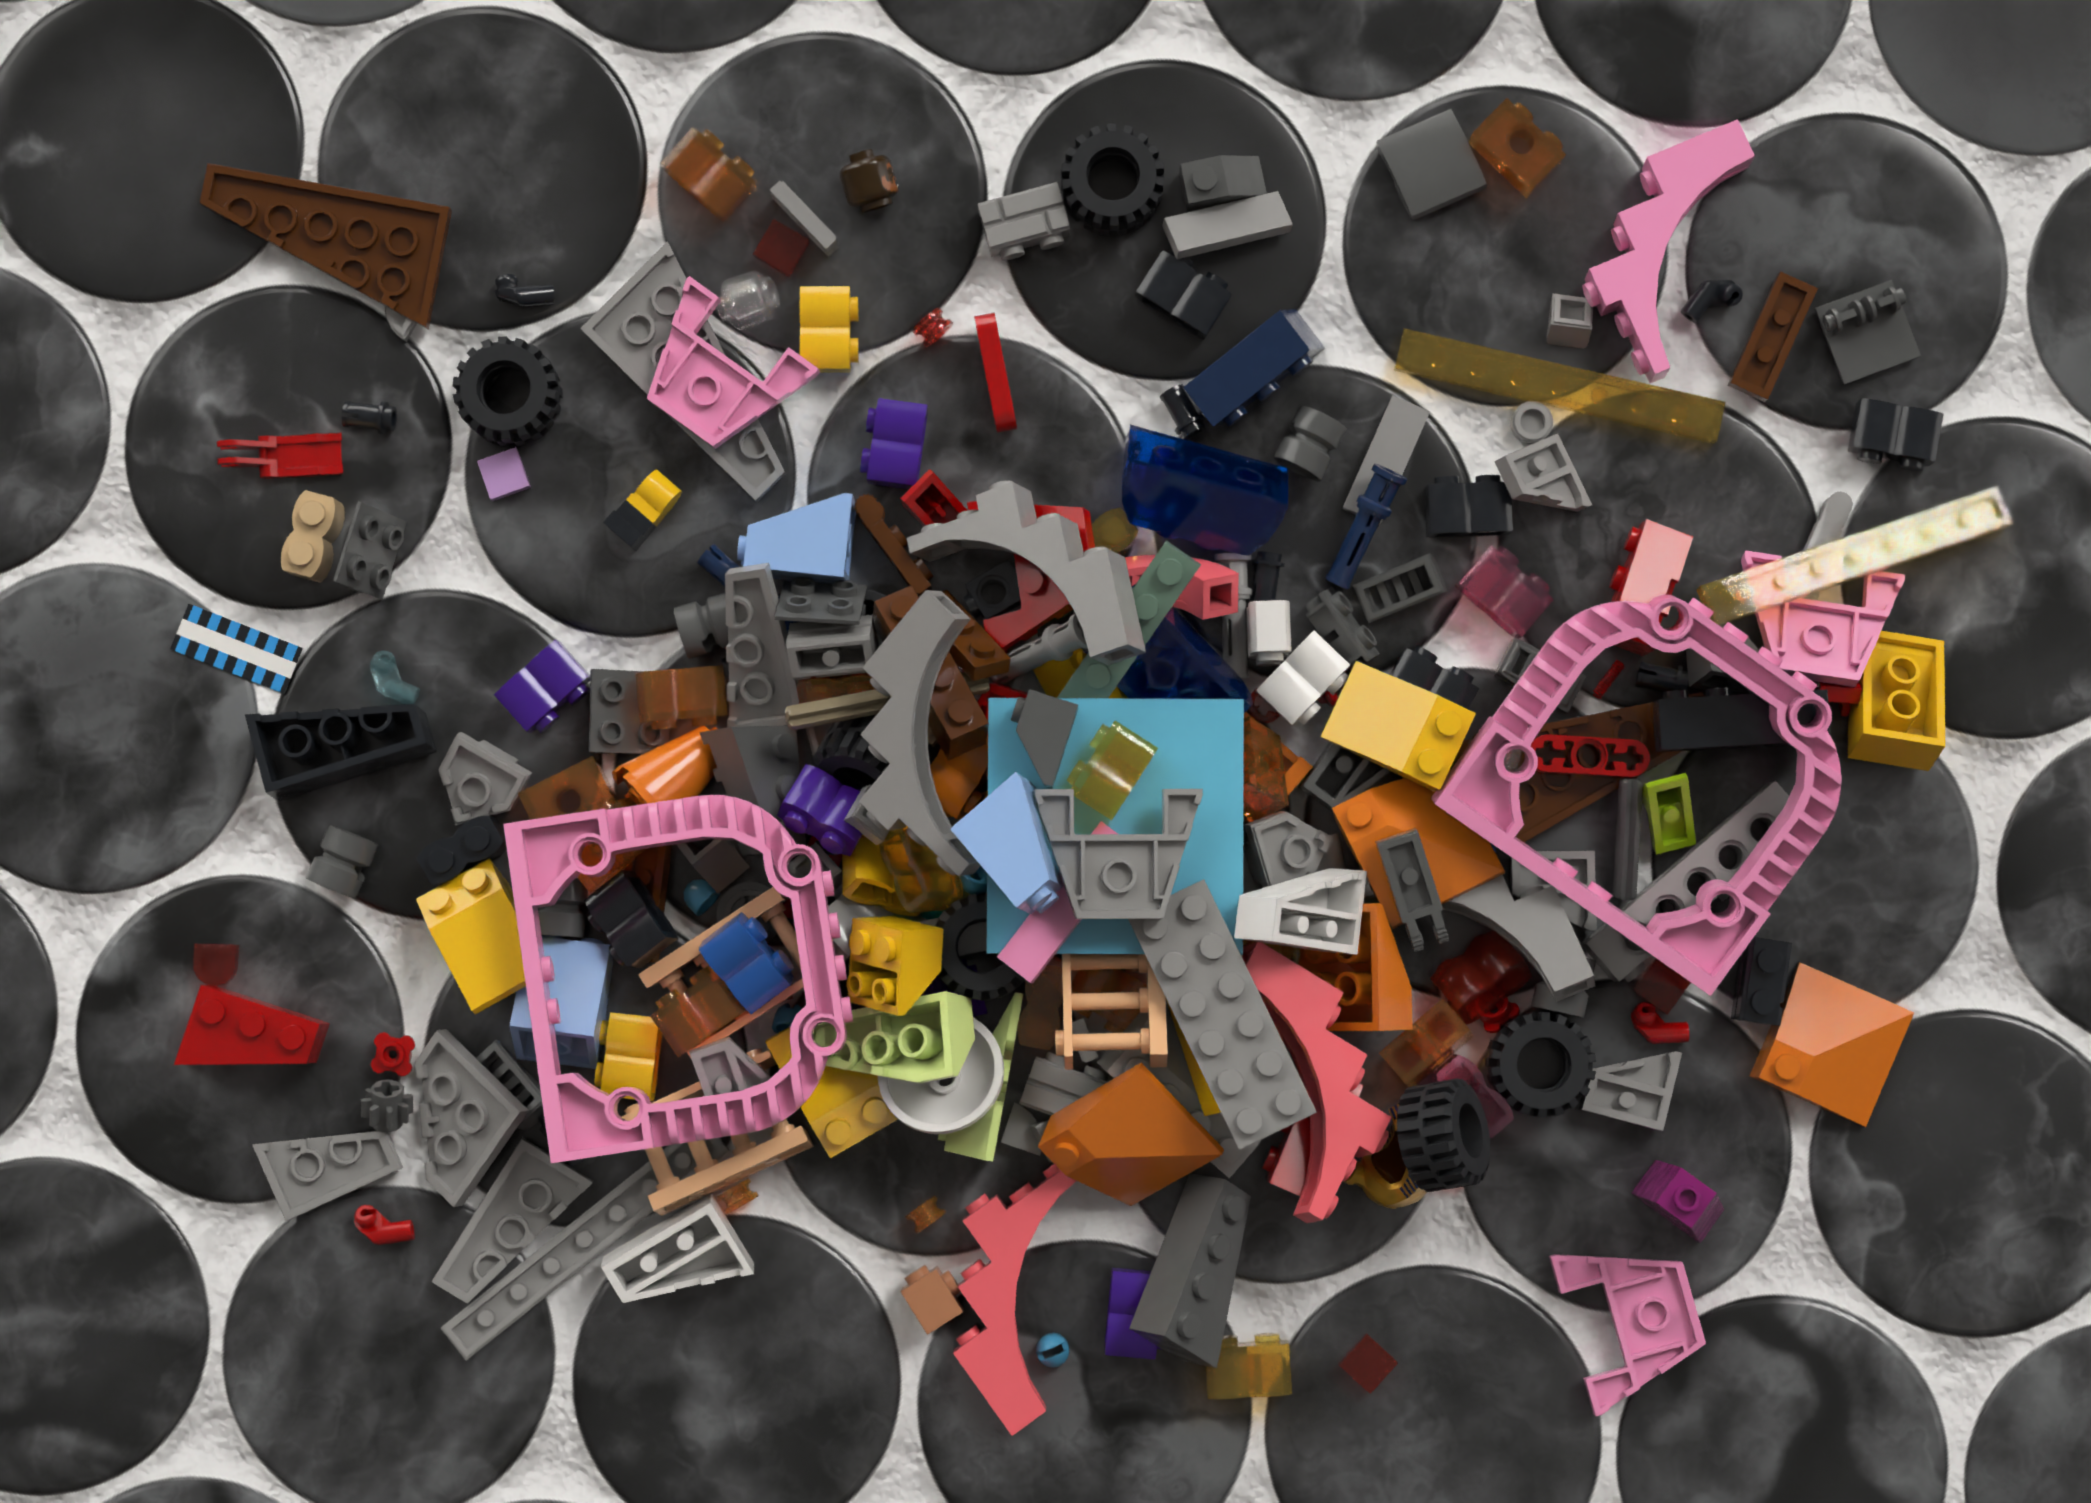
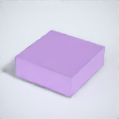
[477,447,531,501]

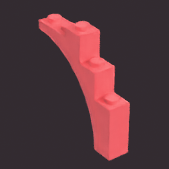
[1241,941,1392,1224]
[953,1164,1076,1436]

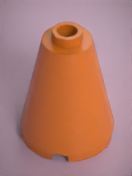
[612,726,717,806]

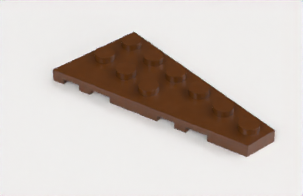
[200,163,452,330]
[1454,692,1705,842]

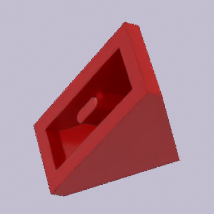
[900,469,967,526]

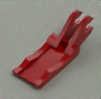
[217,432,343,479]

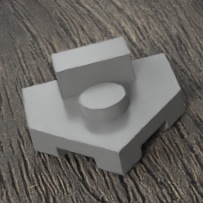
[438,732,532,825]
[1243,811,1334,888]

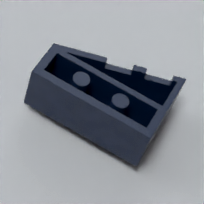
[1183,309,1325,427]

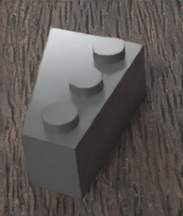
[699,726,806,856]
[1298,742,1391,812]

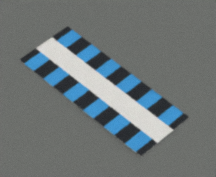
[170,604,303,694]

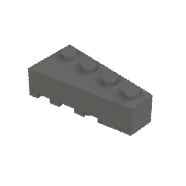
[1129,1174,1251,1368]

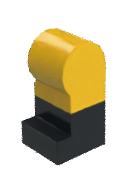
[603,470,682,551]

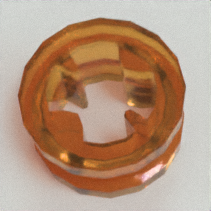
[716,1178,759,1215]
[905,1195,947,1234]

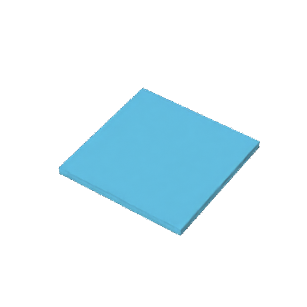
[987,698,1244,955]

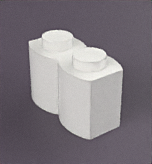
[1246,600,1292,666]
[1256,631,1350,726]

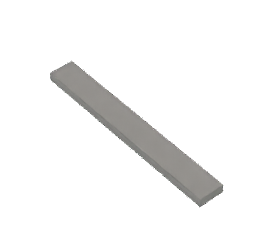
[441,1138,730,1360]

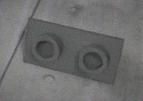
[1304,587,1380,671]

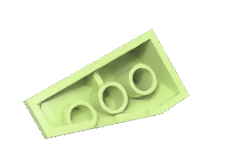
[813,991,975,1083]
[938,992,1024,1162]

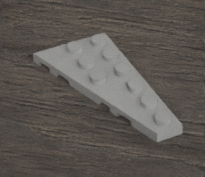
[580,241,786,502]

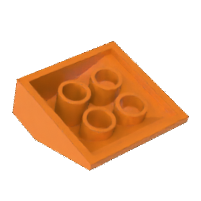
[1332,770,1505,929]
[1283,903,1413,1031]
[1750,962,1914,1127]
[1038,1062,1224,1206]

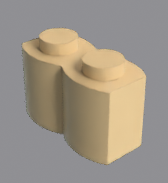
[281,490,345,583]

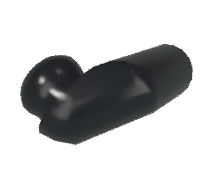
[494,274,555,307]
[1680,280,1743,323]

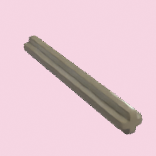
[785,672,990,730]

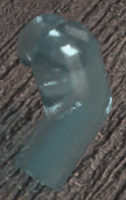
[370,650,420,704]

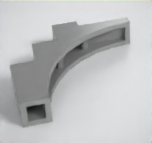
[1363,875,1595,1002]

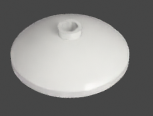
[878,1018,1004,1134]

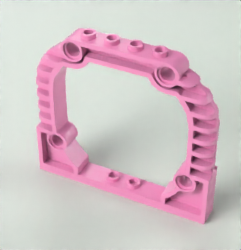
[1431,594,1842,996]
[503,795,853,1163]

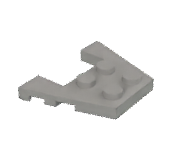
[1034,789,1203,919]

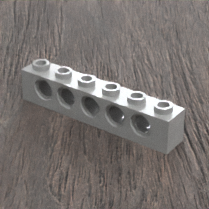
[1581,780,1789,982]

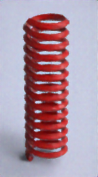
[1593,659,1625,699]

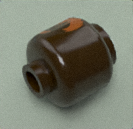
[840,149,899,213]

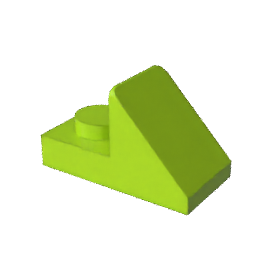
[1642,773,1696,855]

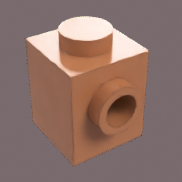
[901,1265,964,1335]

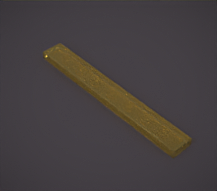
[1394,328,1726,444]
[1696,486,2013,625]

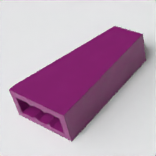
[1631,1160,1725,1243]

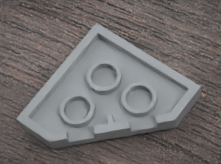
[415,1029,529,1207]

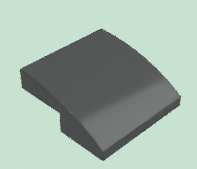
[1376,109,1487,221]

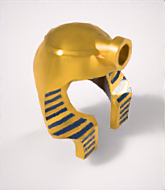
[1344,1102,1427,1209]

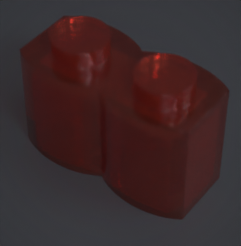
[1430,930,1532,1025]

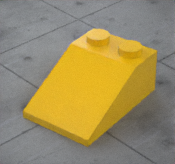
[1848,630,1945,771]
[1320,661,1476,791]
[416,858,526,1015]
[765,1026,898,1158]

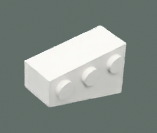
[1234,868,1367,955]

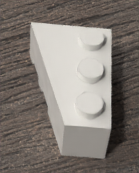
[601,1193,754,1303]

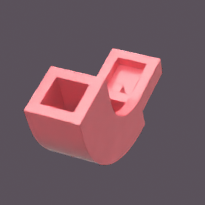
[1125,555,1239,620]

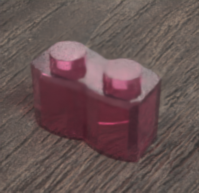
[1455,546,1554,639]
[1431,1054,1514,1138]

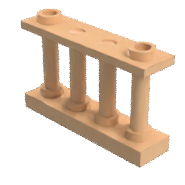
[638,887,804,1058]
[1055,954,1168,1070]
[622,1049,814,1216]

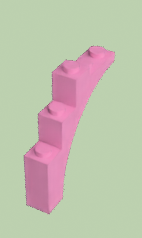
[1582,119,1755,384]

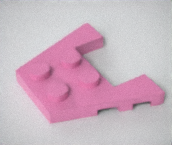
[647,276,820,449]
[1741,551,1905,687]
[1549,1254,1706,1416]

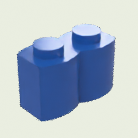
[699,912,794,1014]

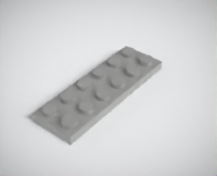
[1128,879,1317,1150]

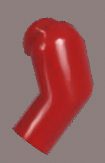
[1631,1002,1690,1044]
[354,1205,415,1245]

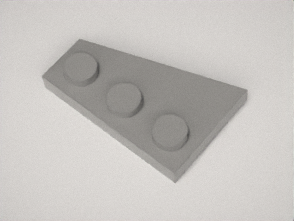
[252,1131,403,1221]

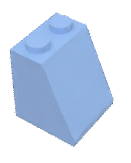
[737,493,856,583]
[950,772,1063,914]
[509,935,613,1069]

